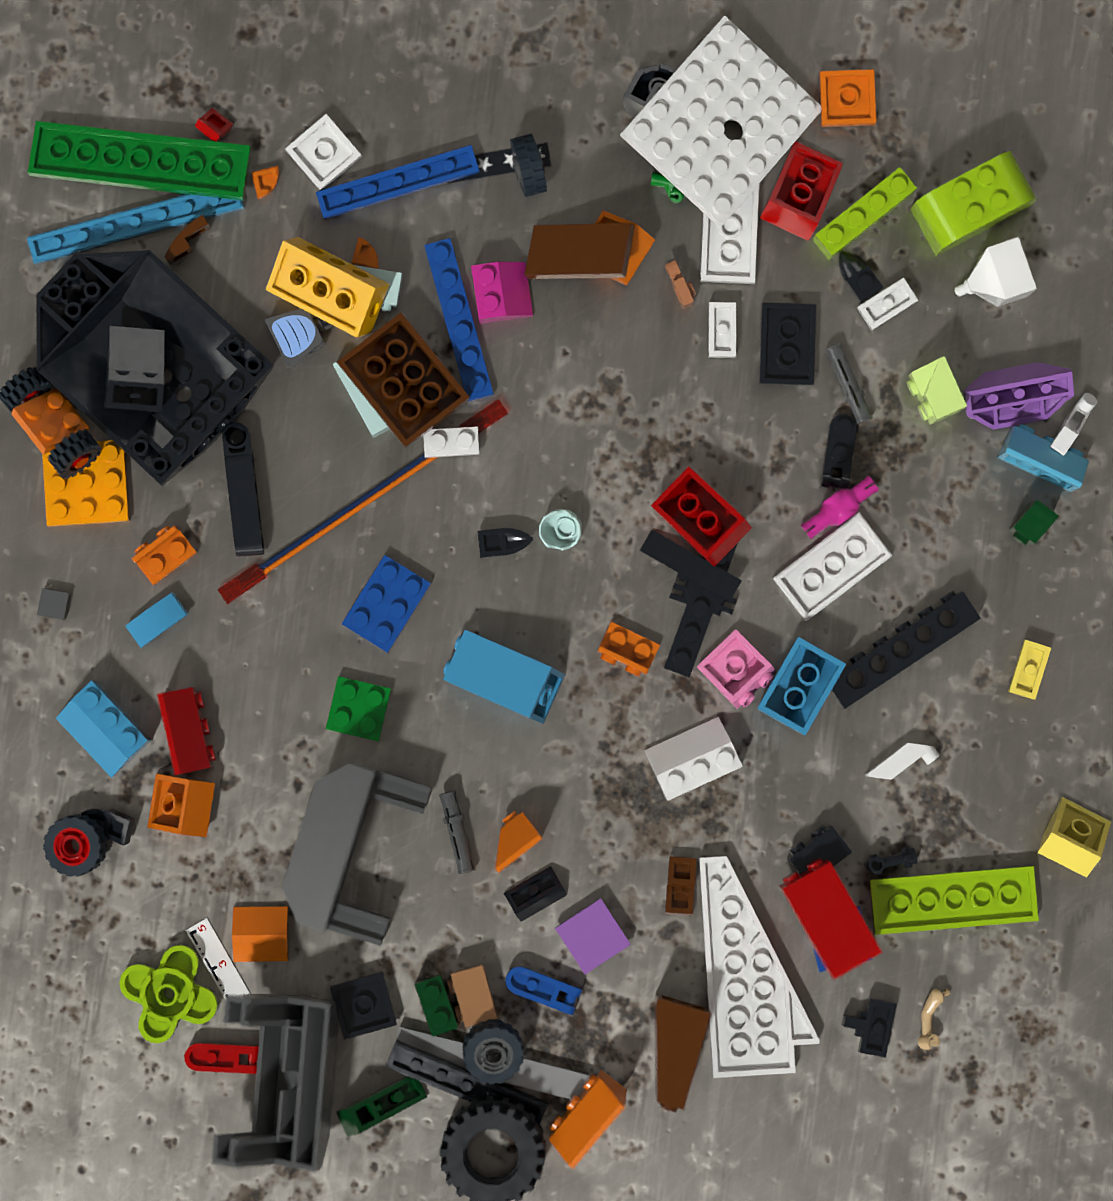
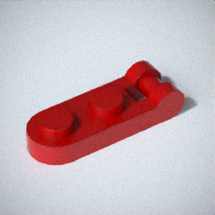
[184,1042,259,1074]

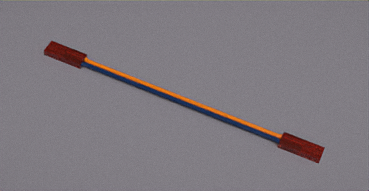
[218,399,508,605]

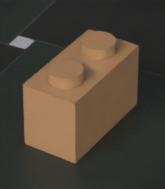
[447,963,498,1027]

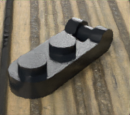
[820,414,857,490]

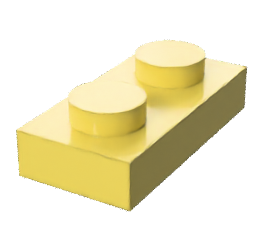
[1008,640,1051,700]

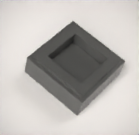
[37,588,70,620]

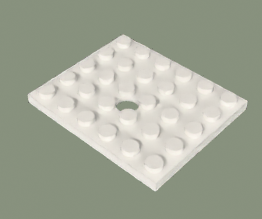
[620,16,821,228]

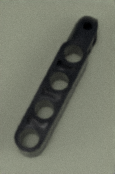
[222,422,264,558]

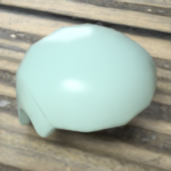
[539,509,583,550]

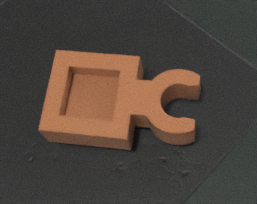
[665,260,696,309]

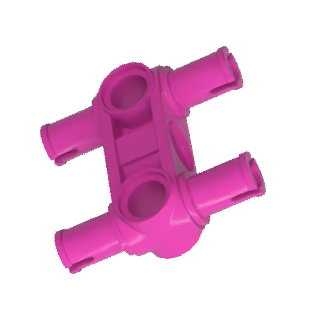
[801,476,879,539]

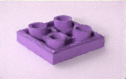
[555,898,631,974]

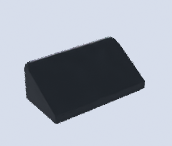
[504,866,567,922]

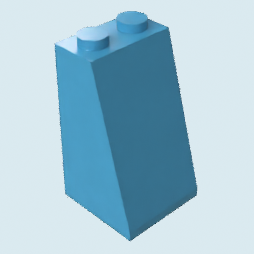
[443,630,565,724]

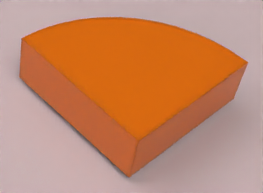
[251,166,279,200]
[351,237,379,269]

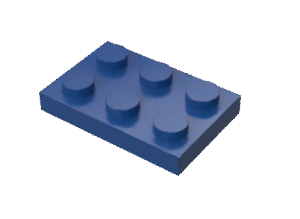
[342,555,431,653]

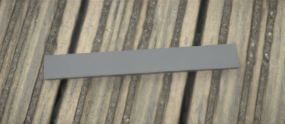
[396,1026,590,1099]

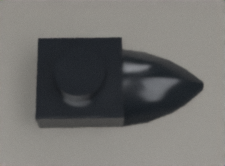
[839,251,883,304]
[478,528,533,558]
[81,809,135,846]

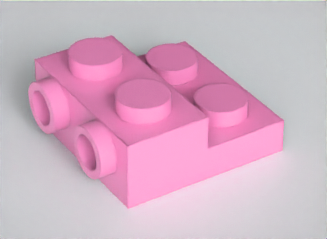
[697,630,776,709]

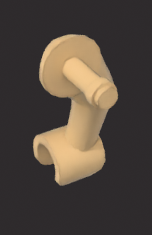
[918,989,951,1050]

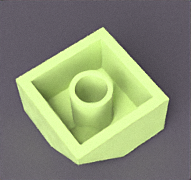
[907,356,967,425]

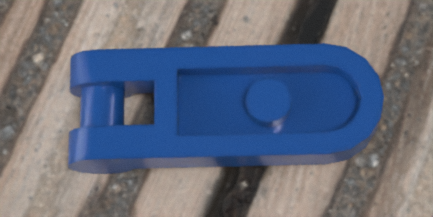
[506,966,583,1015]

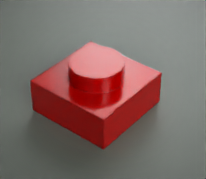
[195,108,234,142]

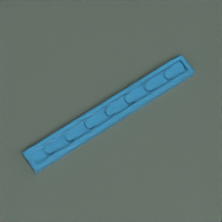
[27,194,244,265]

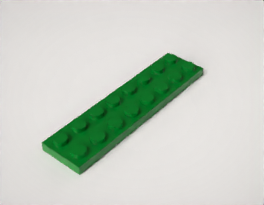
[27,121,251,201]

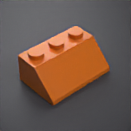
[549,1070,627,1169]

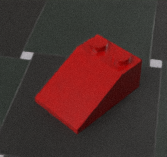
[760,141,844,241]

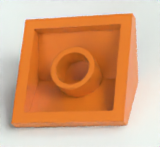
[232,906,289,962]

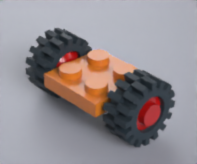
[0,367,102,479]

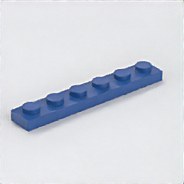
[316,145,480,220]
[424,238,494,402]

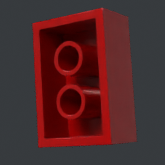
[651,466,752,567]

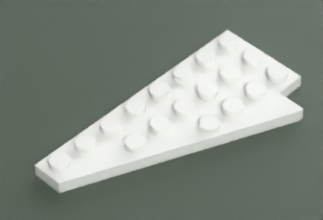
[699,856,820,1078]

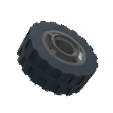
[510,133,547,197]
[463,1019,524,1084]

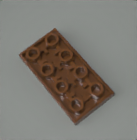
[524,223,635,279]

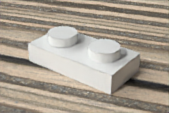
[857,278,918,331]
[708,302,736,358]
[424,427,479,458]

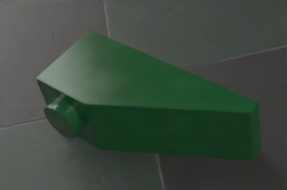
[336,1076,427,1137]

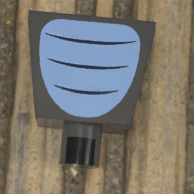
[265,309,334,370]

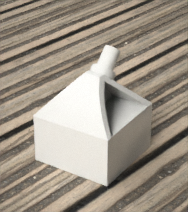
[955,237,1037,307]

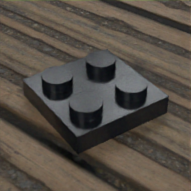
[330,971,397,1040]

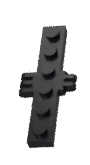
[664,543,738,678]

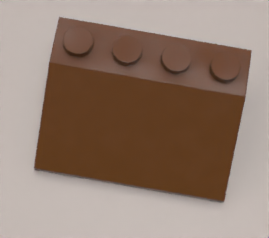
[336,312,469,448]

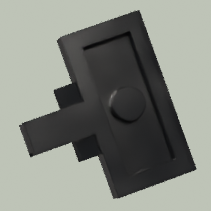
[841,997,897,1058]

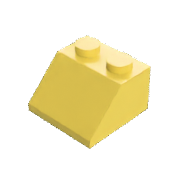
[1038,797,1111,877]

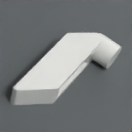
[1050,393,1097,456]
[865,743,940,780]

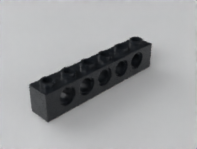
[831,590,981,709]

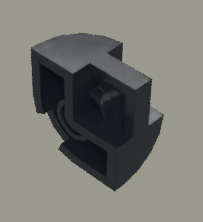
[623,63,677,118]

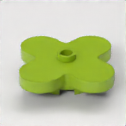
[119,945,218,1043]

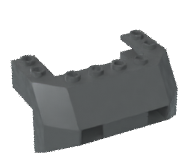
[282,763,432,946]
[212,994,338,1172]

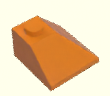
[495,811,542,873]

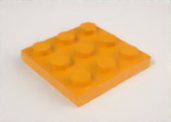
[42,440,130,527]

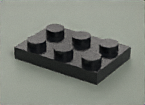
[759,302,816,386]

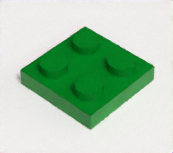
[326,676,391,742]

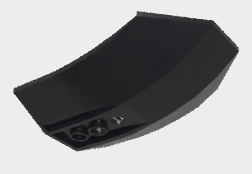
[36,250,274,486]

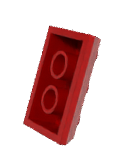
[157,687,216,775]

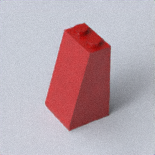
[779,858,882,980]

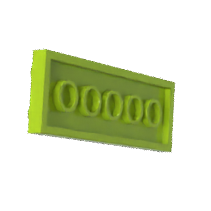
[869,866,1039,935]

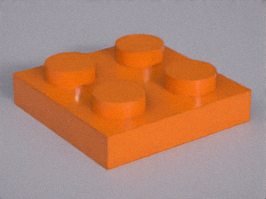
[819,69,876,127]

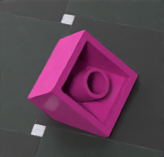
[471,262,533,324]

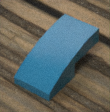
[126,592,188,648]

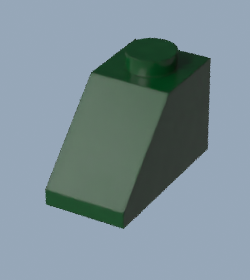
[1009,500,1059,546]

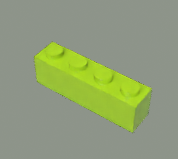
[812,167,917,261]

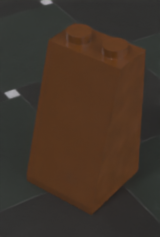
[654,993,711,1112]

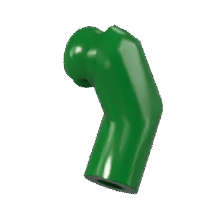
[650,172,685,203]

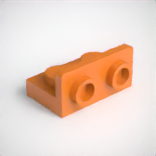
[132,525,198,586]
[597,622,660,677]

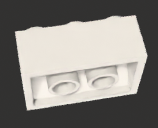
[644,717,743,801]

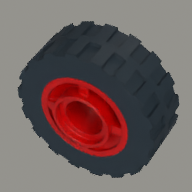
[43,814,108,877]

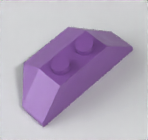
[964,362,1074,430]

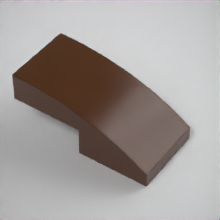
[164,215,211,265]
[665,856,697,916]

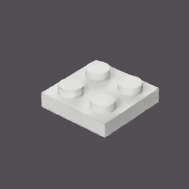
[285,114,362,191]

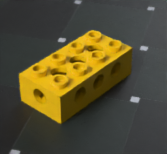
[266,237,389,338]

